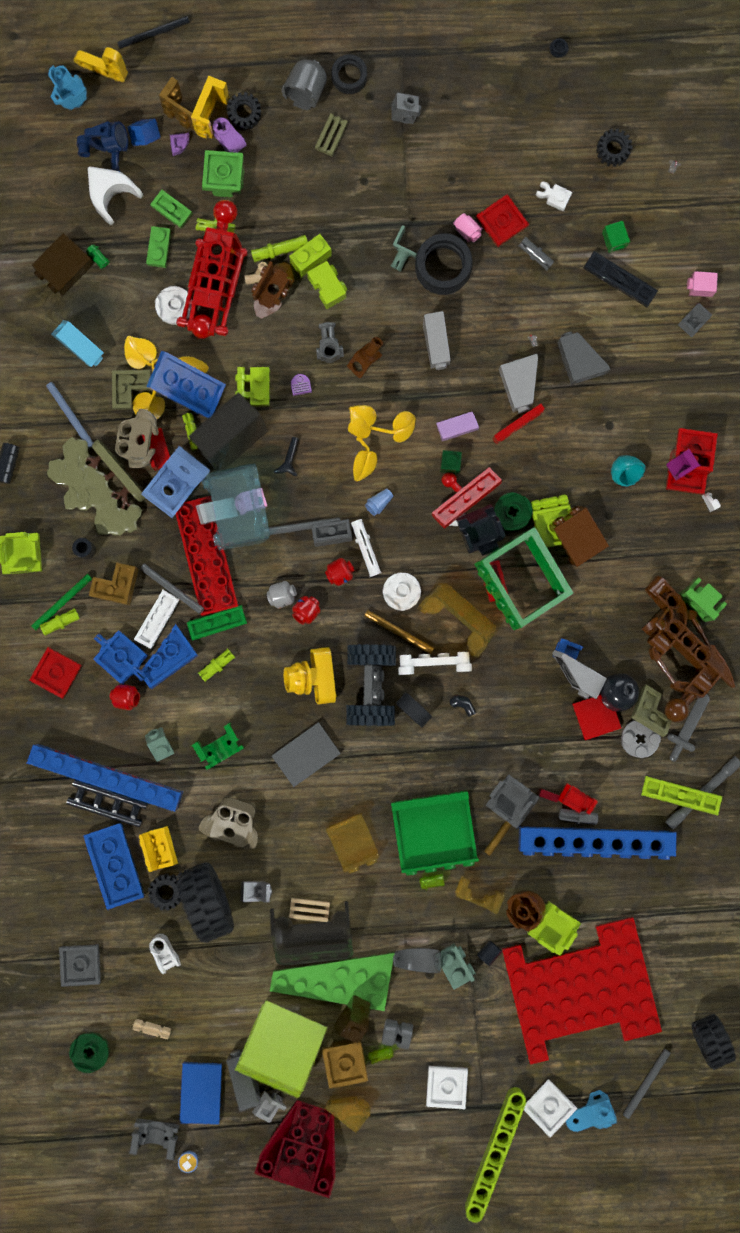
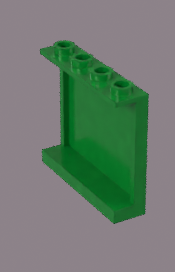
[391,790,479,876]

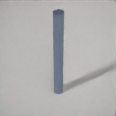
[46,382,94,449]

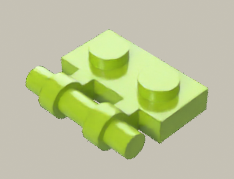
[235,367,270,406]

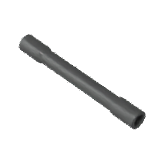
[665,756,740,830]

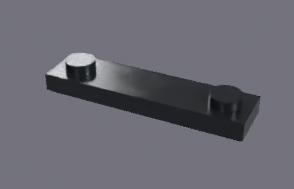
[583,251,658,308]

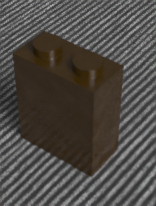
[32,233,94,296]

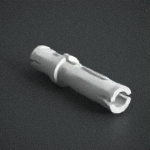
[351,519,381,577]

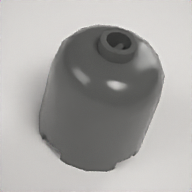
[282,59,327,110]

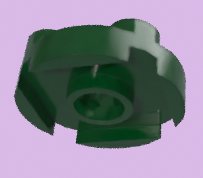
[494,492,533,531]
[69,1032,110,1073]

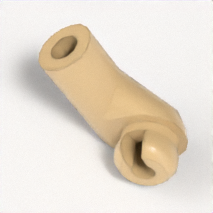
[245,262,268,285]

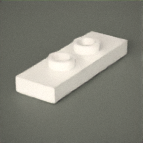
[134,590,180,649]

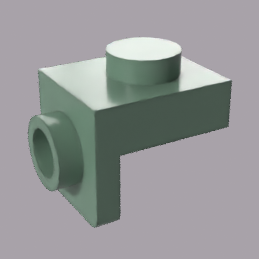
[145,727,174,762]

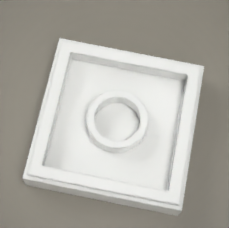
[426,1065,468,1109]
[524,1079,577,1137]

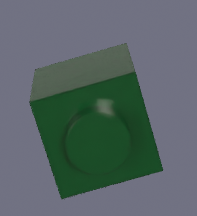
[440,450,462,475]

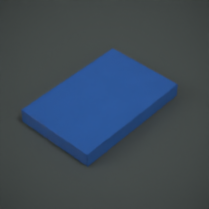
[180,1062,222,1124]

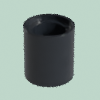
[477,940,503,966]

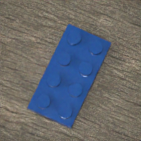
[146,351,226,419]
[83,823,145,910]

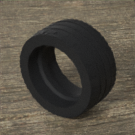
[415,233,472,295]

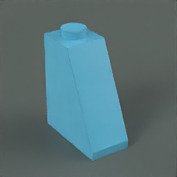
[51,320,104,367]

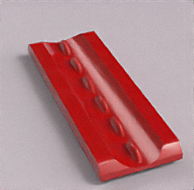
[176,496,238,616]

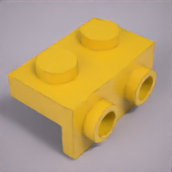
[139,826,178,872]

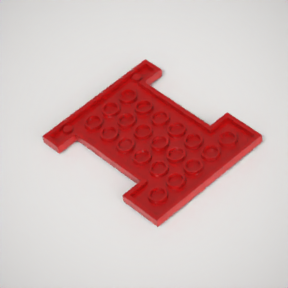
[502,917,662,1065]

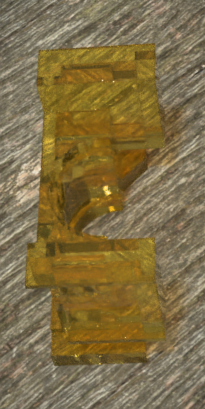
[455,876,505,914]

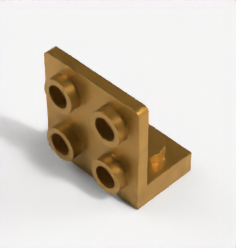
[159,77,195,131]

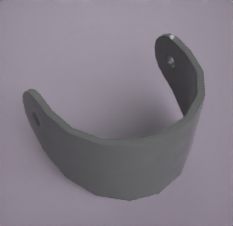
[393,948,441,973]

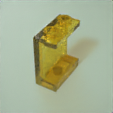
[326,813,380,874]

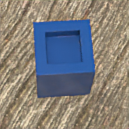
[127,119,160,146]
[552,638,583,660]

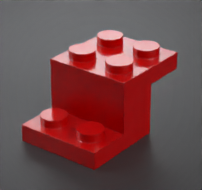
[666,428,718,495]

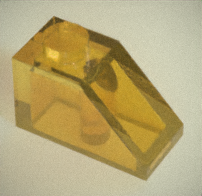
[325,1097,371,1133]

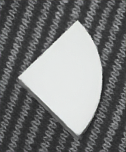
[702,492,721,512]

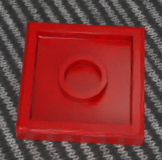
[476,194,529,247]
[29,647,82,699]
[572,694,621,740]

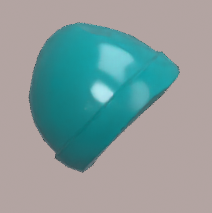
[611,455,646,486]

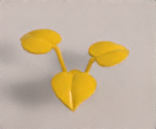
[124,336,209,420]
[348,405,416,481]

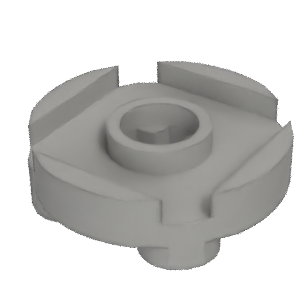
[621,720,661,758]

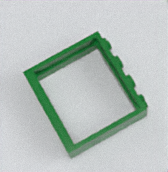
[474,527,573,630]

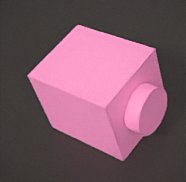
[687,272,717,297]

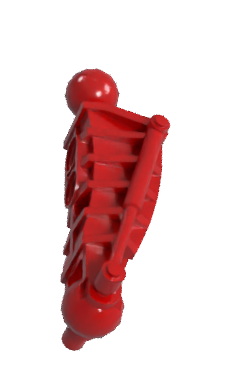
[176,199,248,339]

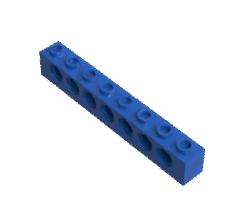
[518,826,676,860]

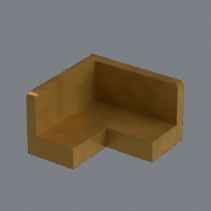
[89,562,139,606]

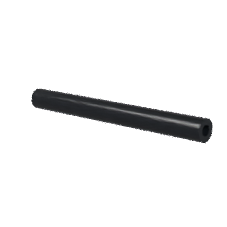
[117,16,189,49]

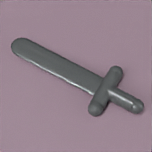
[667,694,710,762]

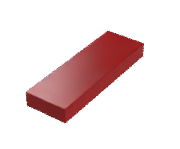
[492,404,545,444]

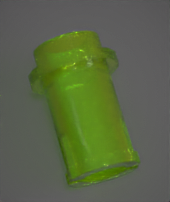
[419,874,445,891]
[368,1045,394,1065]

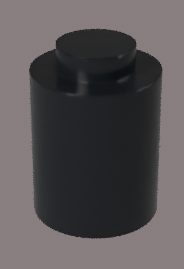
[72,538,96,559]

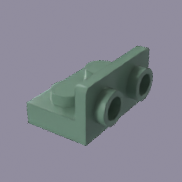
[441,943,476,989]

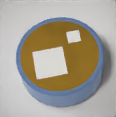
[178,1151,198,1173]

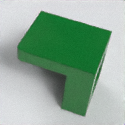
[602,221,630,253]

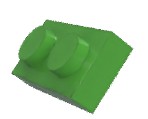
[150,190,193,229]
[146,226,171,268]

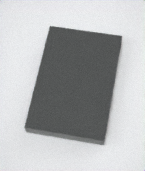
[272,722,341,787]

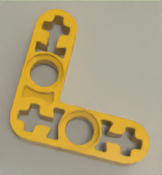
[74,47,128,82]

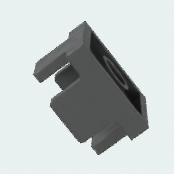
[486,774,540,829]

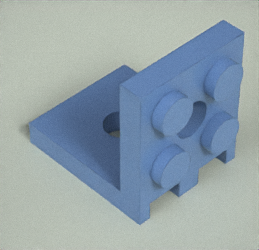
[141,446,210,518]

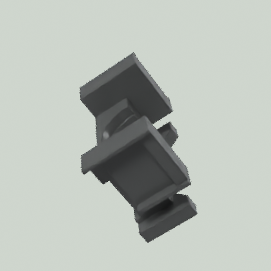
[129,1118,180,1160]

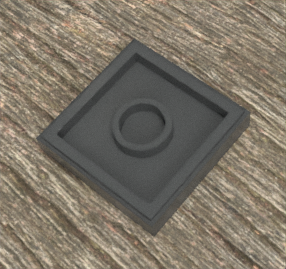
[59,944,101,987]

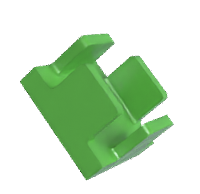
[202,150,244,197]
[679,577,727,622]

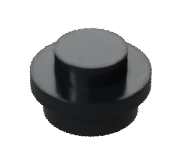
[549,38,568,58]

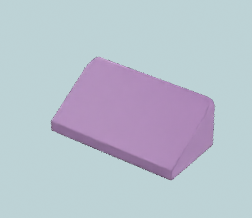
[436,412,479,441]

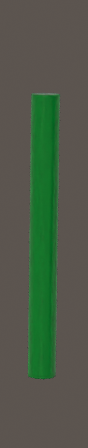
[31,573,93,631]

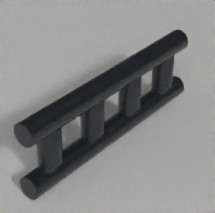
[66,779,148,828]

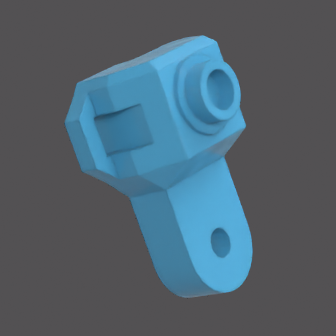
[49,66,87,110]
[566,1090,617,1132]

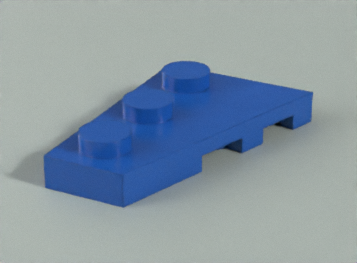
[141,624,198,689]

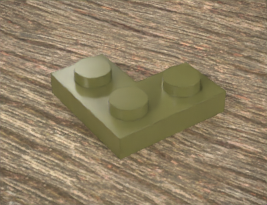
[112,370,151,410]
[631,685,672,737]

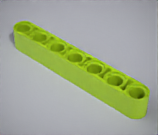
[465,1087,526,1223]

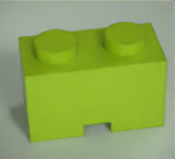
[289,234,332,278]
[307,261,348,309]

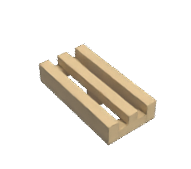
[289,898,330,922]

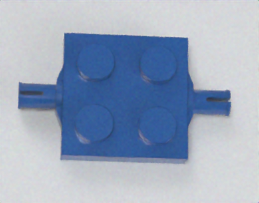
[93,630,148,684]

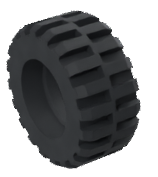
[177,862,234,943]

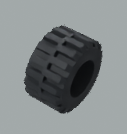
[692,1014,736,1070]

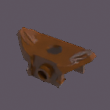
[251,261,294,319]

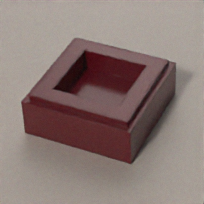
[537,788,560,802]

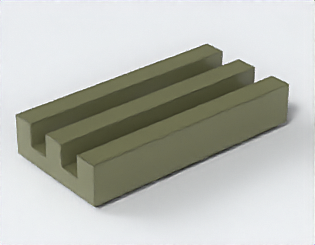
[315,114,348,157]

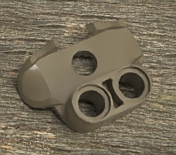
[115,409,159,468]
[199,798,258,849]

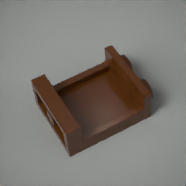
[549,506,609,567]

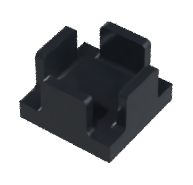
[456,504,505,556]

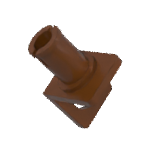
[347,337,383,378]

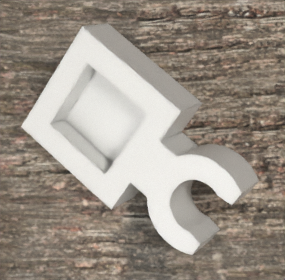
[536,182,572,211]

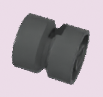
[381,1018,413,1050]

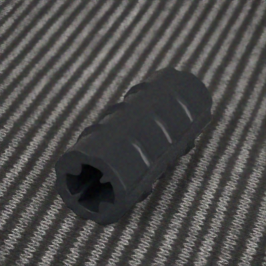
[0,443,20,484]

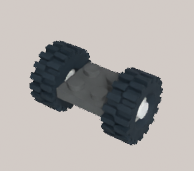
[346,645,396,726]

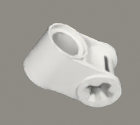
[149,934,181,974]

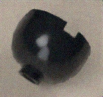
[600,673,639,712]

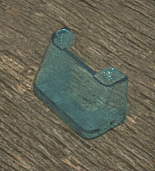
[202,463,269,550]

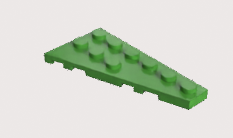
[270,952,394,1011]

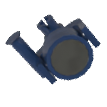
[77,121,128,172]

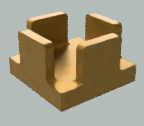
[322,1039,368,1089]

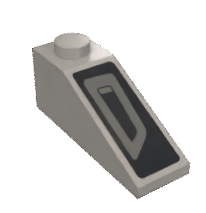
[552,650,607,699]

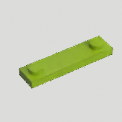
[641,776,722,816]

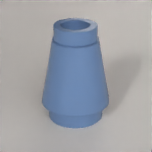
[365,488,393,516]

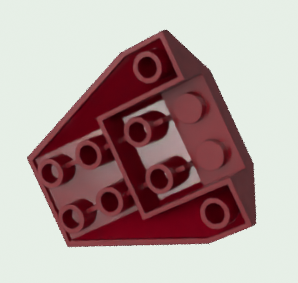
[254,1100,335,1198]

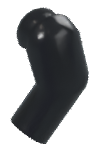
[450,695,477,717]

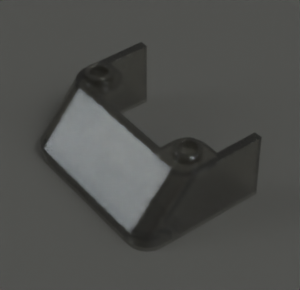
[270,901,353,965]

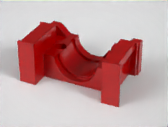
[558,783,598,815]

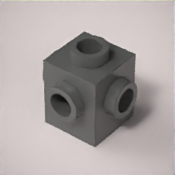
[391,93,421,124]

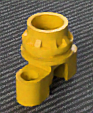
[283,647,336,705]

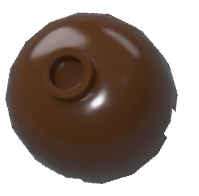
[506,890,546,931]

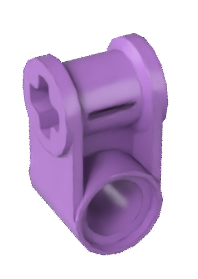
[213,118,246,153]

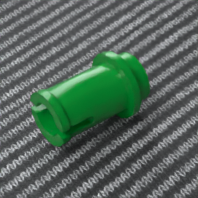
[86,244,110,270]

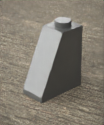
[557,332,610,385]
[226,1049,261,1111]

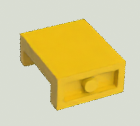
[191,75,230,139]

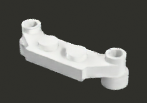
[398,652,472,675]

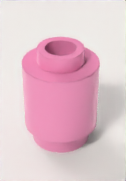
[454,213,481,242]

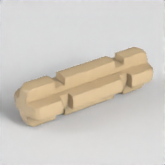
[133,1019,171,1039]

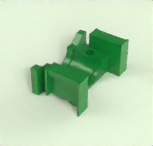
[191,723,245,770]

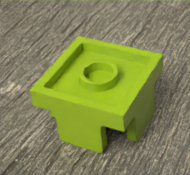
[0,532,42,575]
[527,901,581,956]

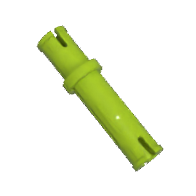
[251,235,308,262]

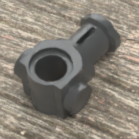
[316,322,344,363]

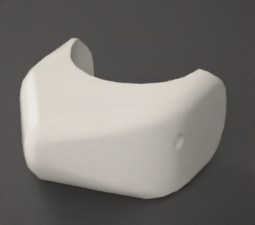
[88,167,143,225]

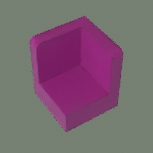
[666,449,700,480]

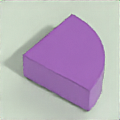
[170,133,189,156]

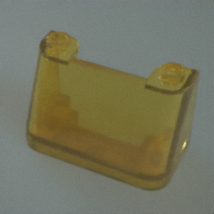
[417,583,496,658]

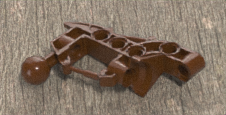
[642,576,735,723]

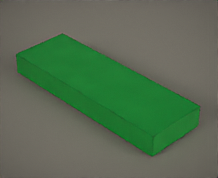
[187,605,248,641]

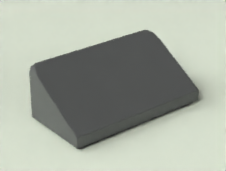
[311,519,352,547]

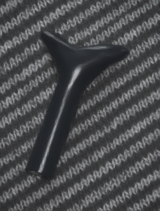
[273,437,299,476]

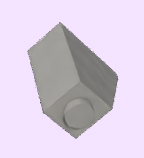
[423,311,451,370]
[499,354,538,413]

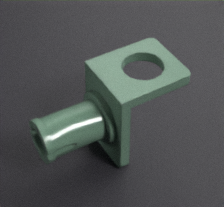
[391,225,417,272]

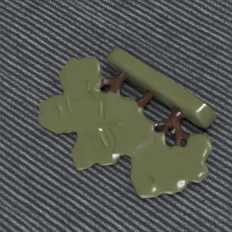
[47,437,145,536]

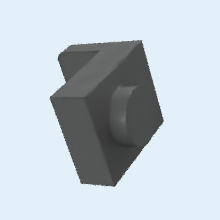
[678,303,712,338]

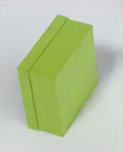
[235,1001,327,1098]

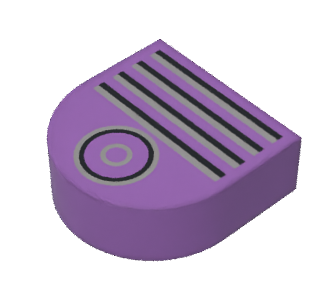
[291,374,312,396]

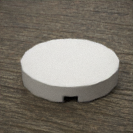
[155,286,192,325]
[383,573,421,611]

